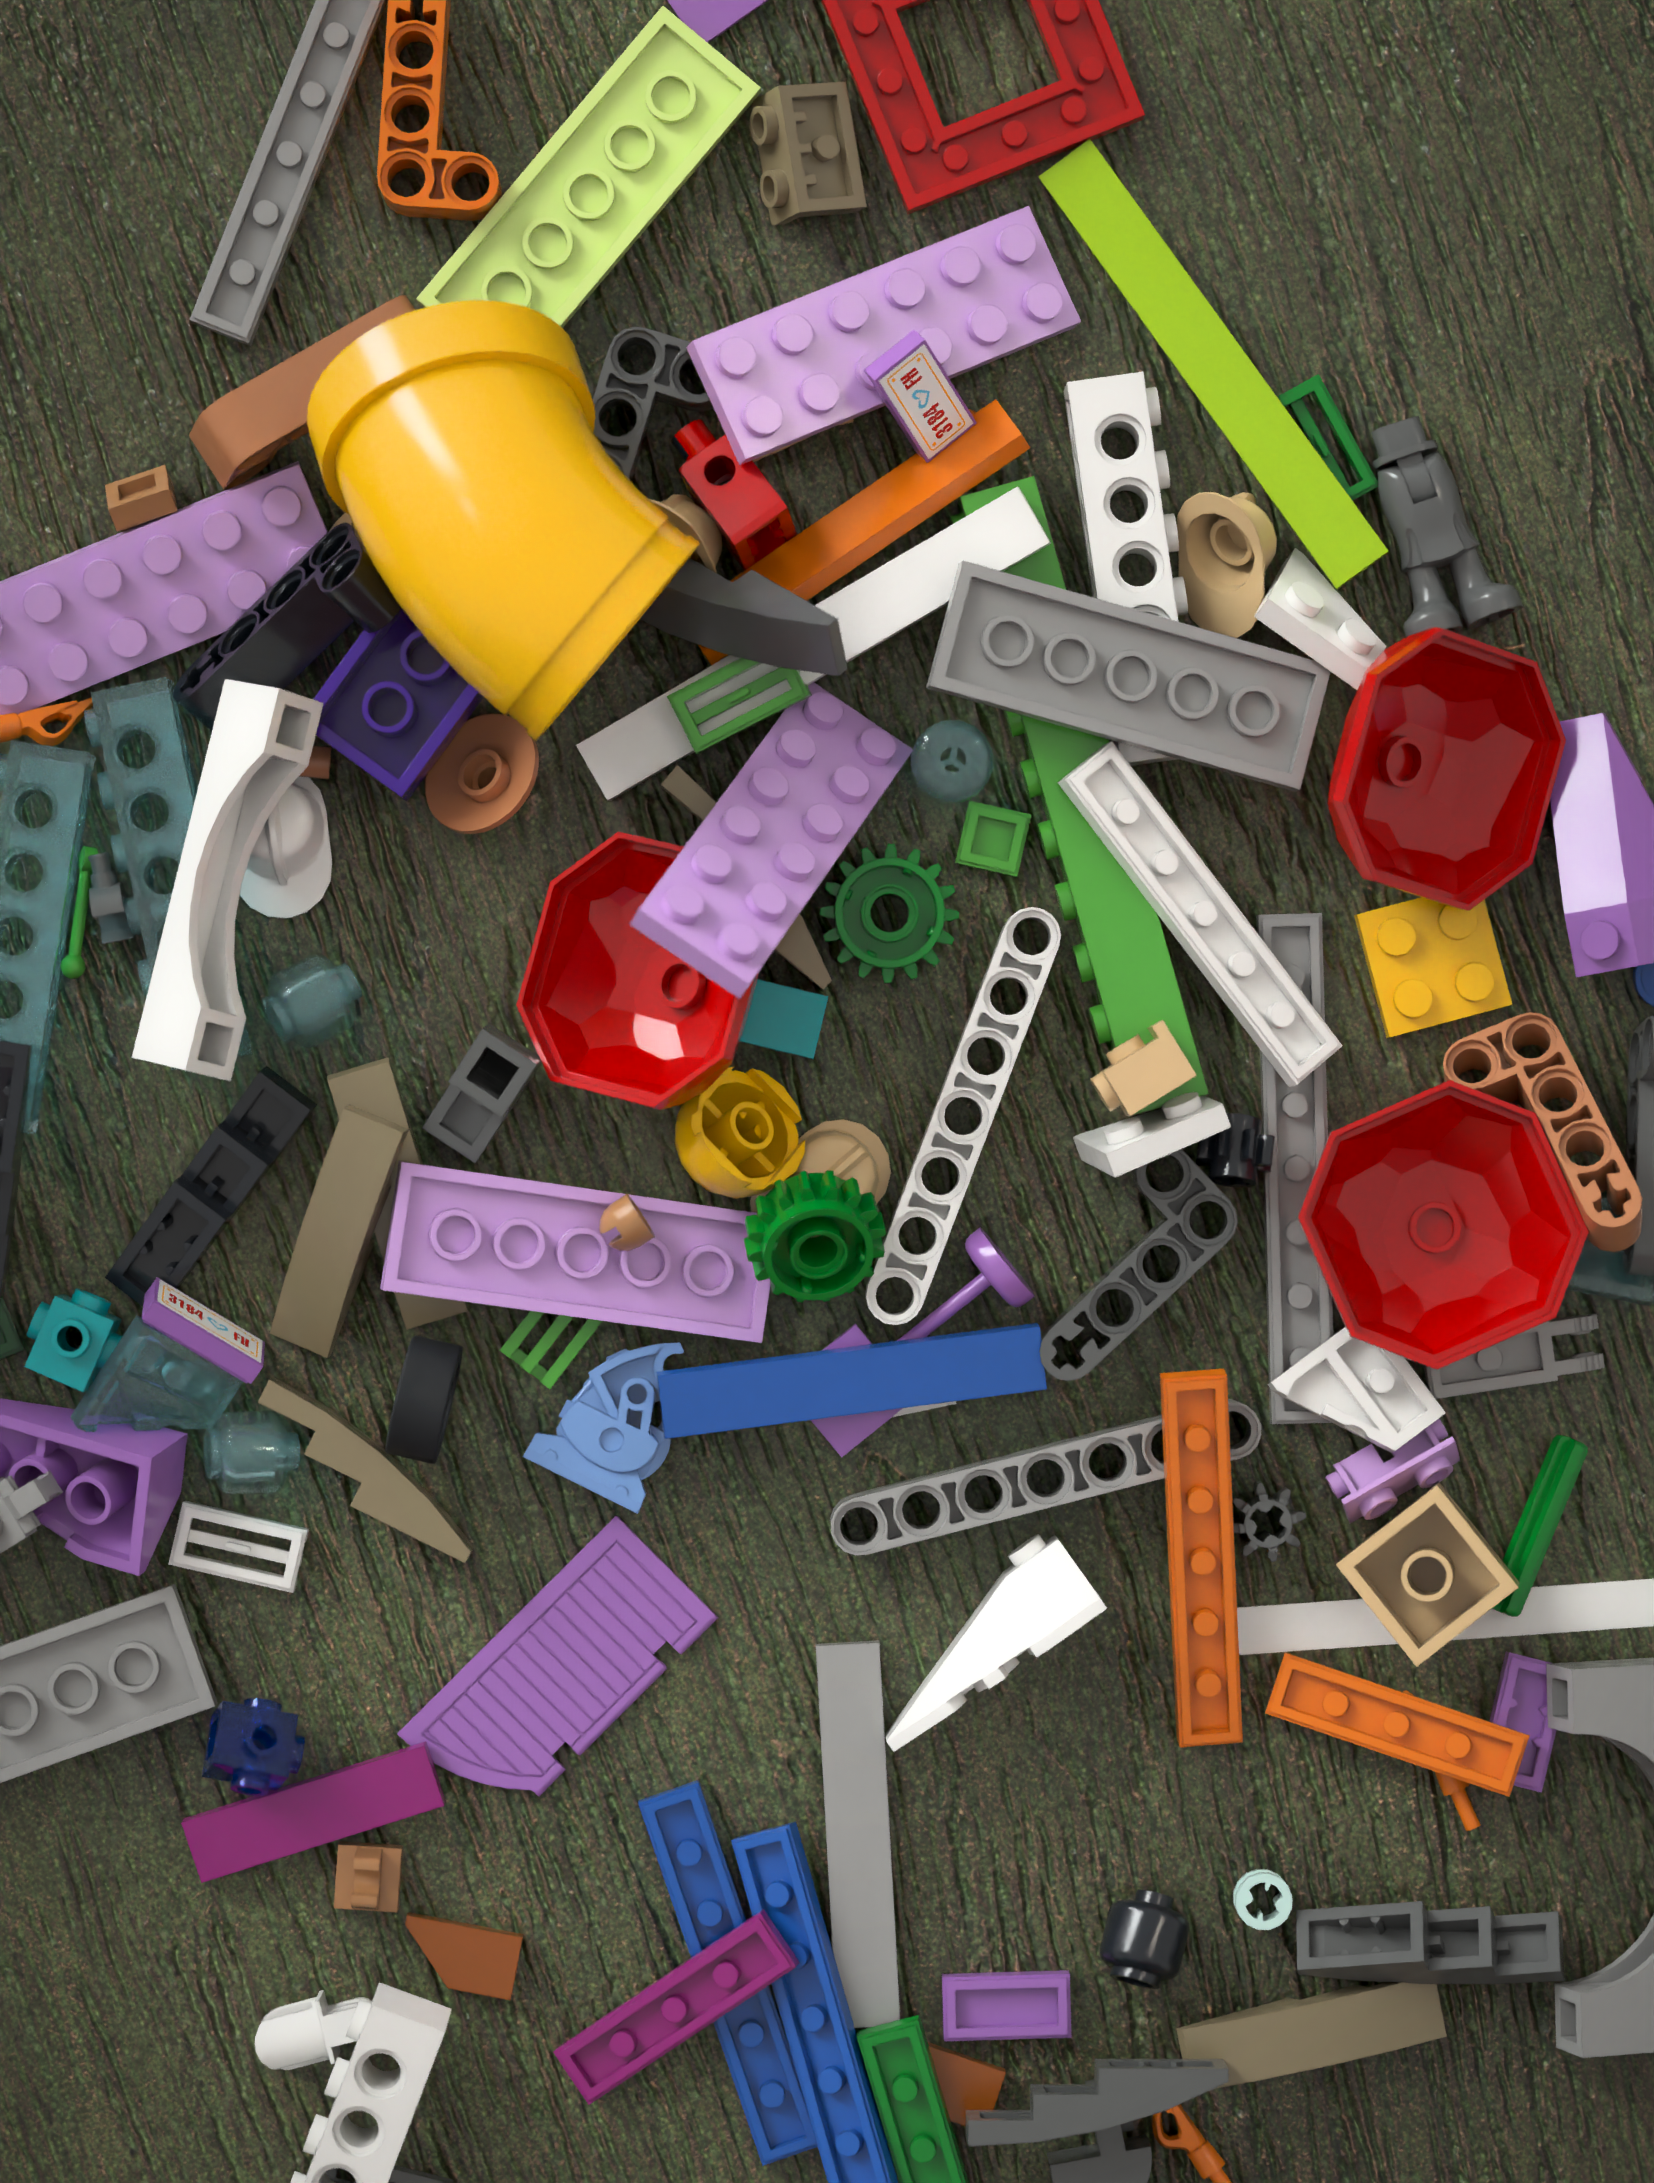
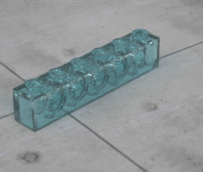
[84,677,253,1071]
[0,740,96,1134]

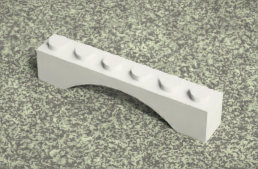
[132,679,324,1081]

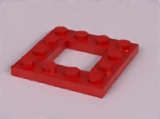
[821,0,1145,215]

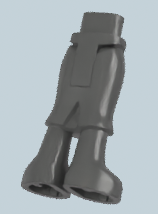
[1371,416,1523,637]

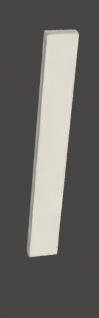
[576,486,1051,801]

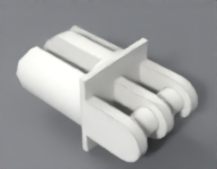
[255,1990,372,2070]

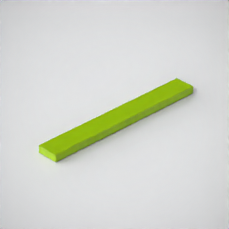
[1038,139,1389,590]

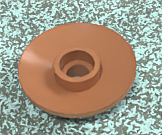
[425,714,539,834]

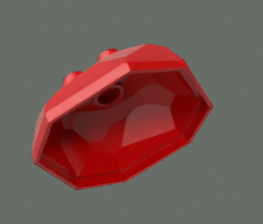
[1328,627,1566,911]
[516,832,759,1110]
[1297,1080,1589,1370]

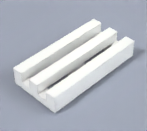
[168,1501,309,1593]

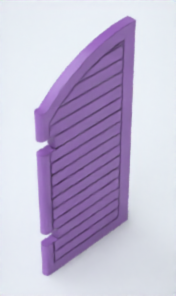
[397,1515,718,1796]

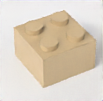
[1336,1482,1520,1667]

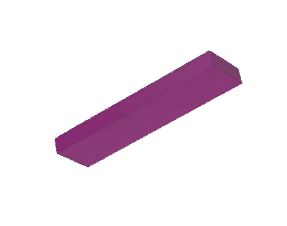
[181,1741,446,1883]
[553,1909,800,2105]

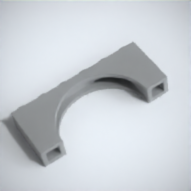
[1546,1658,1654,2058]

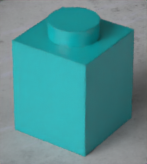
[740,979,829,1060]

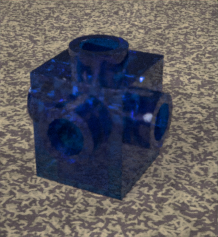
[201,1698,305,1796]

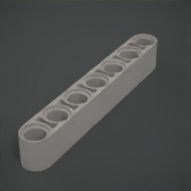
[830,1399,1261,1556]

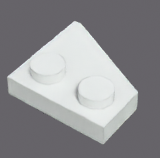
[1254,548,1386,690]
[1073,1092,1231,1177]
[1267,1327,1446,1452]

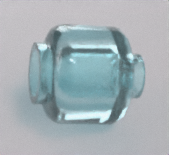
[910,720,994,805]
[262,954,362,1048]
[203,1411,300,1495]

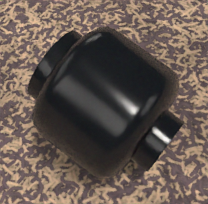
[1100,1889,1189,1989]

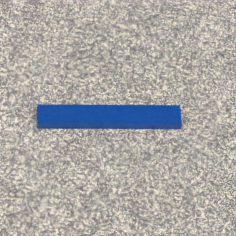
[656,1323,1047,1439]
[638,1780,818,2166]
[731,1821,899,2183]

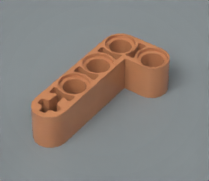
[189,295,416,491]
[1443,1012,1642,1252]

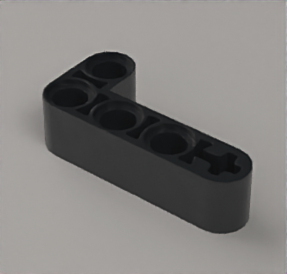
[173,523,402,732]

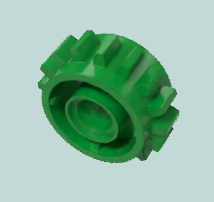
[819,844,959,984]
[744,1170,886,1303]

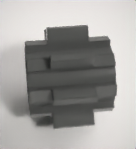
[1232,1481,1306,1562]

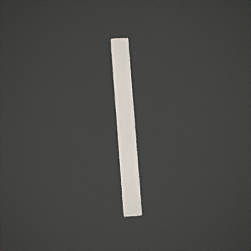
[1237,1579,1654,1655]

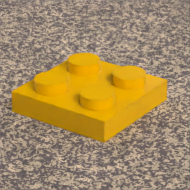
[1354,897,1513,1038]

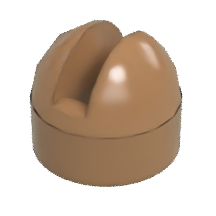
[599,1194,655,1251]

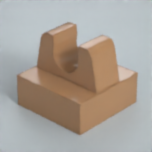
[105,465,178,532]
[334,1841,404,1913]

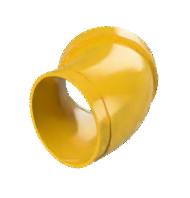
[307,300,700,741]

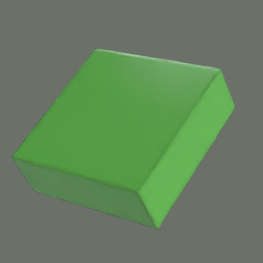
[955,800,1031,878]

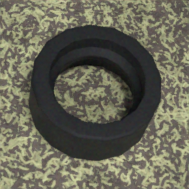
[385,1336,463,1464]

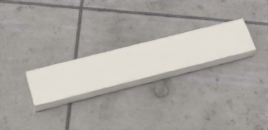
[1058,741,1343,1087]

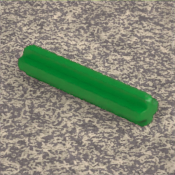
[1492,1434,1588,1617]

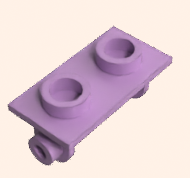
[1325,1419,1460,1523]

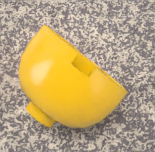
[675,1067,805,1199]

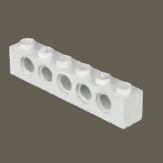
[1064,372,1188,766]
[290,1982,452,2183]

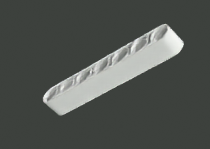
[865,907,1061,1325]

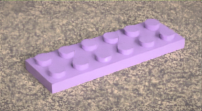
[686,206,1081,465]
[0,461,328,715]
[630,682,913,999]
[380,1161,771,1343]

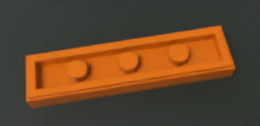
[1265,1652,1530,1797]

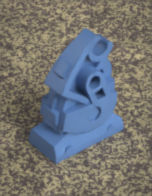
[523,1342,684,1514]

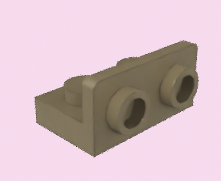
[749,81,867,225]

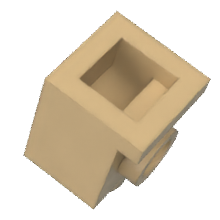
[1090,1020,1197,1116]

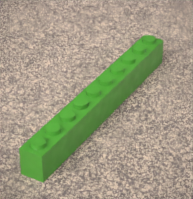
[950,476,1209,1115]

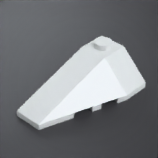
[885,1534,1107,1752]

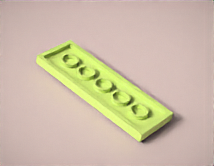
[416,6,761,328]

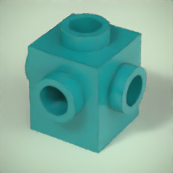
[24,1288,125,1392]

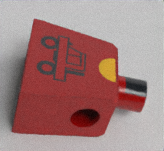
[671,419,797,571]

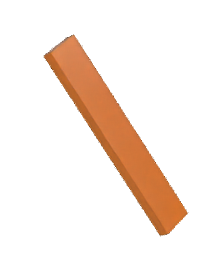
[697,399,1030,665]
[1160,1368,1243,1747]

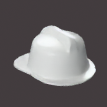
[240,777,332,918]

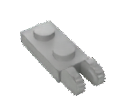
[1424,1314,1605,1399]

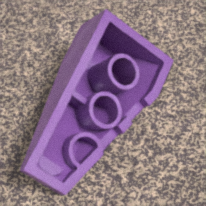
[1550,713,1654,977]
[0,1398,188,1576]

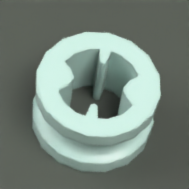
[1233,1869,1292,1930]

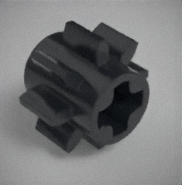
[1196,1113,1275,1187]

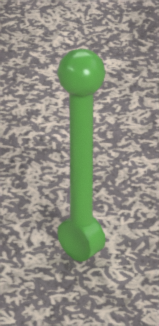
[61,846,98,979]

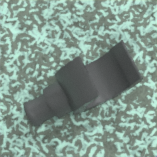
[88,852,134,945]

